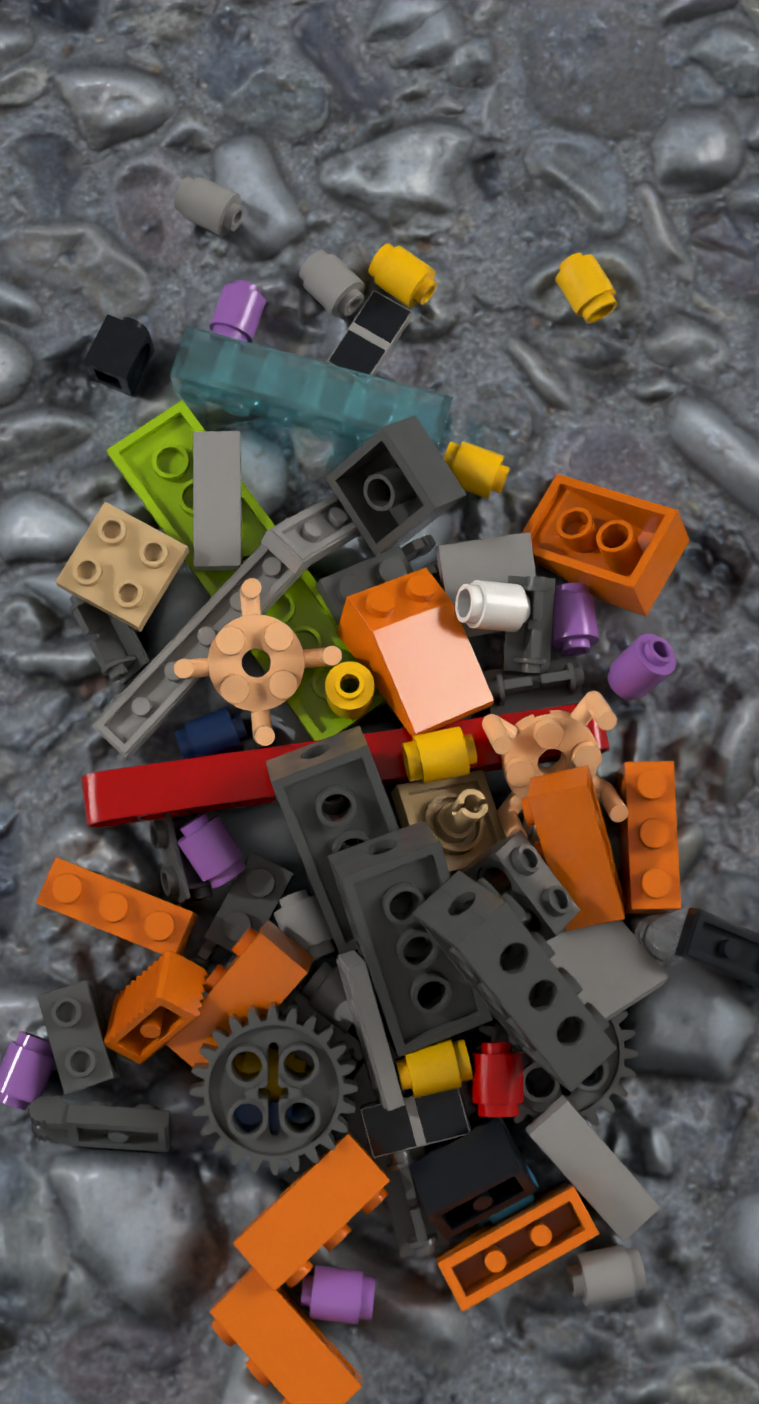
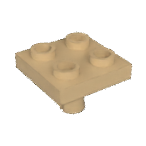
[55,502,189,632]
[391,770,506,876]

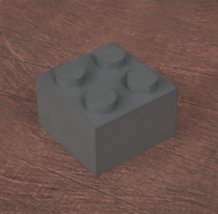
[325,415,467,556]

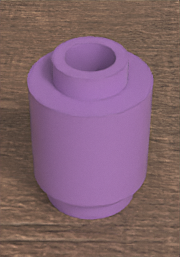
[209,280,266,352]
[552,583,599,656]
[608,634,676,700]
[177,812,246,889]
[0,1031,56,1110]
[300,1265,376,1325]

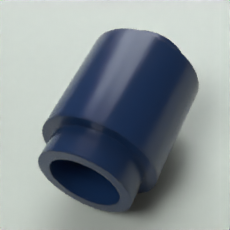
[174,707,249,759]

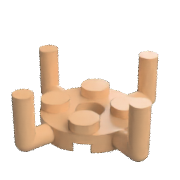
[174,578,342,746]
[482,691,629,837]

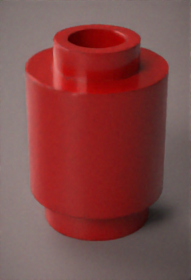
[472,1042,524,1117]

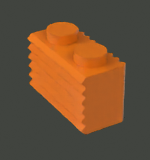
[104,951,208,1064]

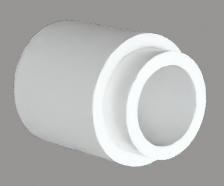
[455,580,531,632]

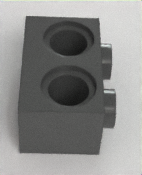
[461,829,580,941]
[37,980,123,1094]

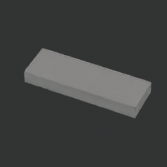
[193,431,242,571]
[261,493,361,574]
[336,950,405,1111]
[525,1095,661,1242]

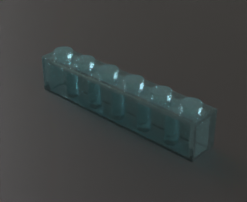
[170,325,453,452]

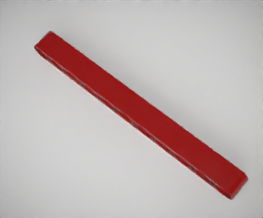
[81,703,610,828]

